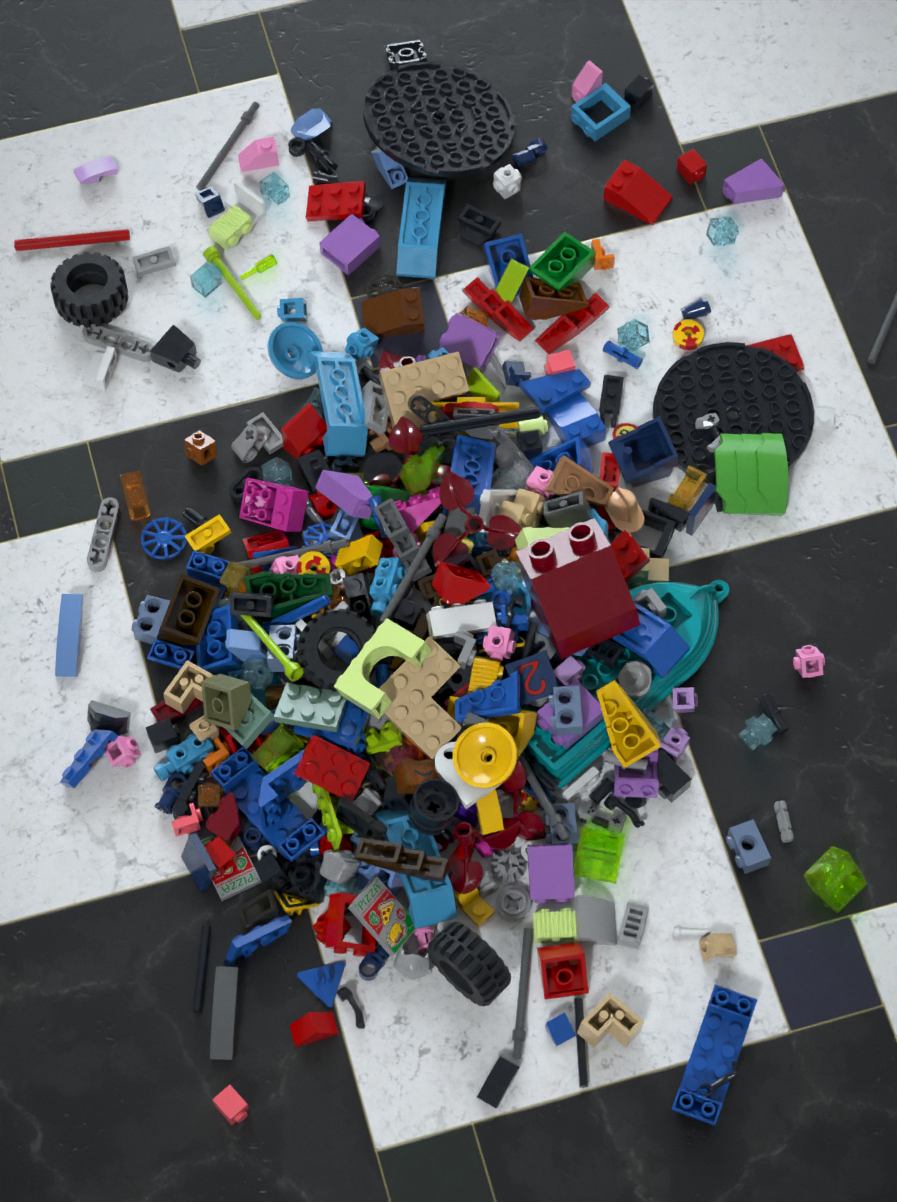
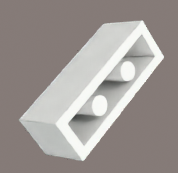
[426,599,497,640]

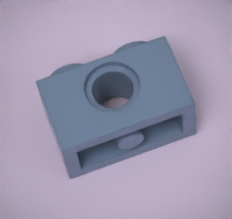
[726,819,771,874]

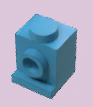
[277,298,308,322]

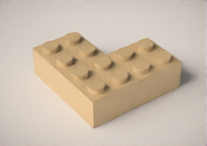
[378,351,469,439]
[379,636,461,760]

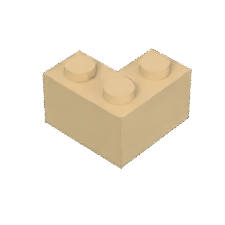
[498,489,547,528]
[626,548,669,589]
[163,660,214,714]
[577,993,644,1048]

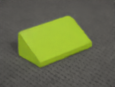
[495,259,529,303]
[467,367,500,402]

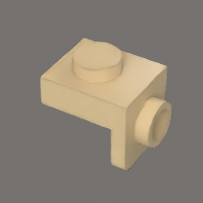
[189,715,220,742]
[699,933,737,962]

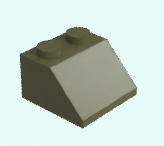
[201,674,251,730]

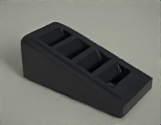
[648,497,689,532]
[584,640,624,670]

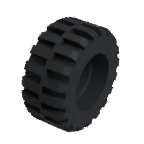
[50,252,129,328]
[296,609,379,691]
[427,922,511,1007]

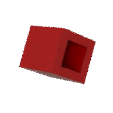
[677,149,707,184]
[204,836,238,876]

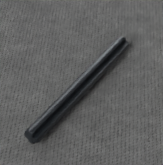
[420,407,540,437]

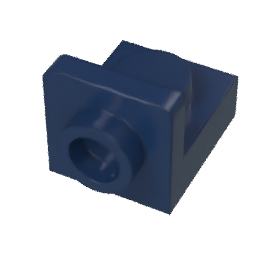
[194,186,225,218]
[502,361,531,387]

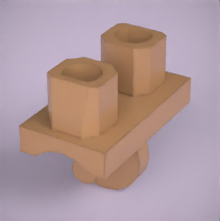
[367,421,393,453]

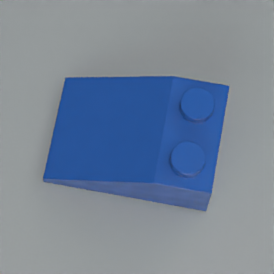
[482,233,534,296]
[545,393,606,447]
[527,436,593,478]
[196,604,247,676]

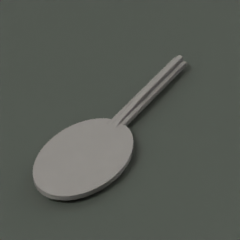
[490,353,545,434]

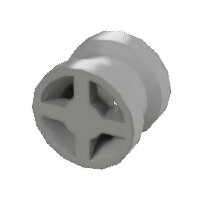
[478,871,500,898]

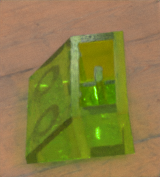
[399,446,445,495]
[251,723,306,773]
[573,826,625,884]
[803,846,868,913]

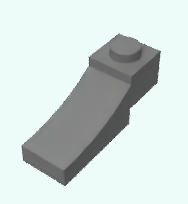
[361,381,388,434]

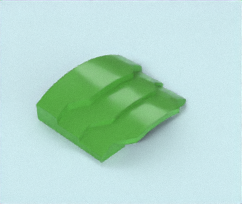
[714,433,788,516]

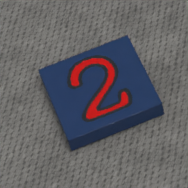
[686,483,717,536]
[505,651,559,706]

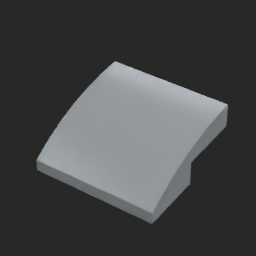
[574,895,617,946]

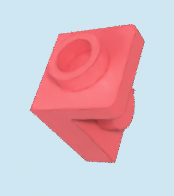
[171,803,203,837]

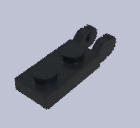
[599,375,624,428]
[173,761,208,820]
[336,797,388,841]

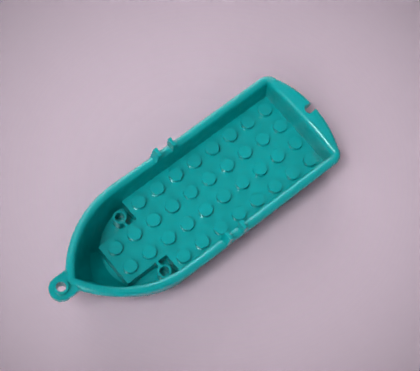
[520,580,729,789]

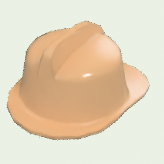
[604,487,644,533]

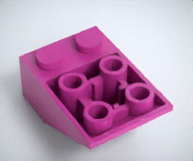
[239,478,309,532]
[395,487,441,533]

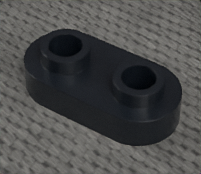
[229,467,264,502]

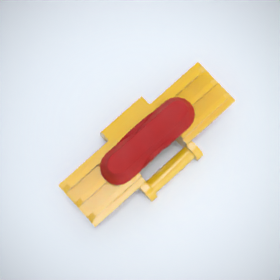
[431,397,519,438]

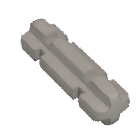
[774,800,794,843]

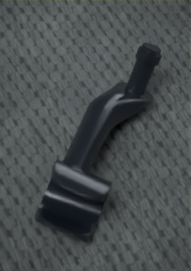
[505,593,525,628]
[604,796,645,828]
[337,987,365,1029]
[700,1061,740,1098]

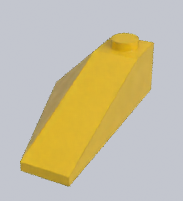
[597,680,661,768]
[447,696,537,756]

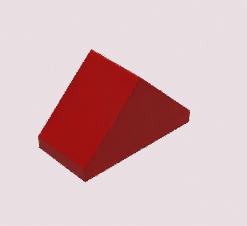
[289,1012,339,1047]

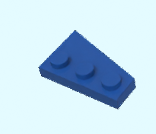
[519,369,591,414]
[455,671,520,723]
[60,729,118,788]
[224,915,292,967]

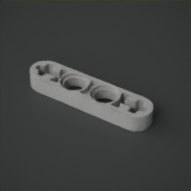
[82,324,153,362]
[87,497,120,572]

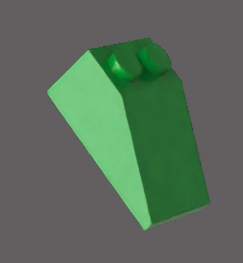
[528,232,596,291]

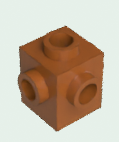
[184,430,217,466]

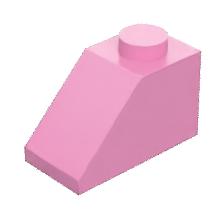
[572,60,603,102]
[238,137,279,172]

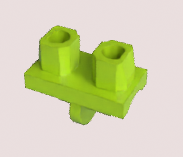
[365,722,402,756]

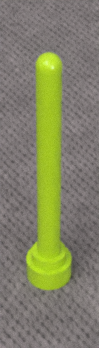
[203,246,262,320]
[241,615,304,681]

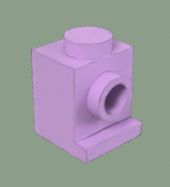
[554,656,586,687]
[673,687,698,713]
[658,727,690,763]

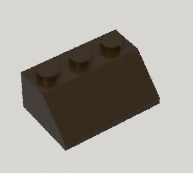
[157,574,220,645]

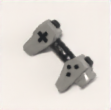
[695,413,720,452]
[575,799,626,837]

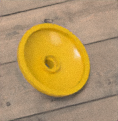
[453,722,518,789]

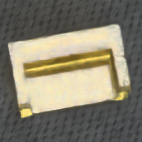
[668,465,707,511]
[220,561,250,602]

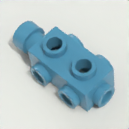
[369,557,407,618]
[153,733,215,782]

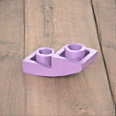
[74,157,118,184]

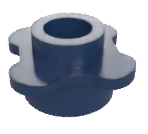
[240,827,266,851]

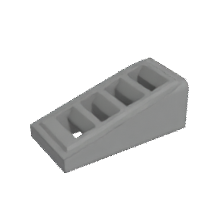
[617,902,649,949]

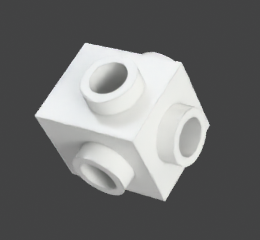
[493,164,522,199]

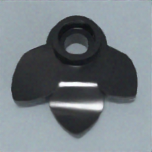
[361,194,383,223]
[418,434,455,467]

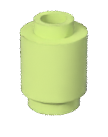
[518,416,548,437]

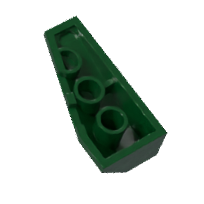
[244,571,334,624]

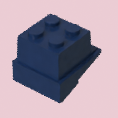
[608,417,678,488]

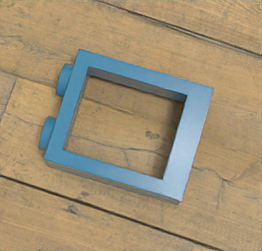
[571,83,631,141]

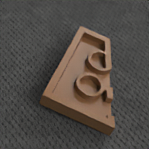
[544,456,614,507]

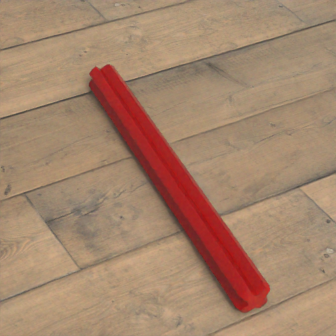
[14,229,130,251]

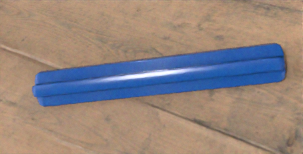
[260,595,331,634]

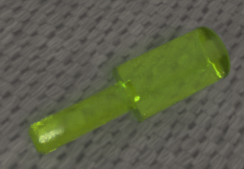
[240,254,277,280]

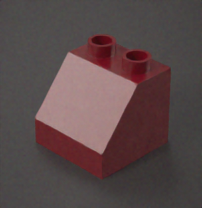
[515,518,640,659]

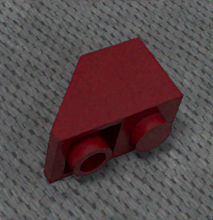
[205,792,242,846]

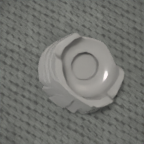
[618,660,651,698]
[320,849,360,883]
[393,949,432,979]

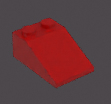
[603,160,673,225]

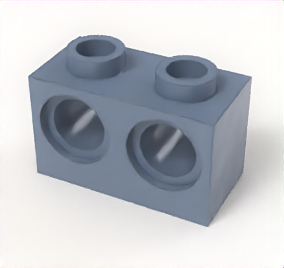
[131,595,170,644]
[267,625,300,672]
[549,685,583,736]
[544,803,578,852]

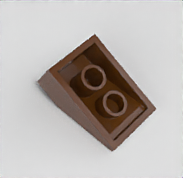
[519,277,588,320]
[361,287,424,338]

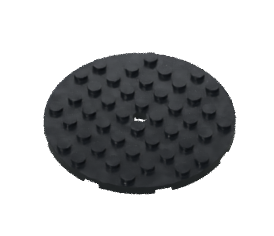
[363,62,515,177]
[652,342,814,484]

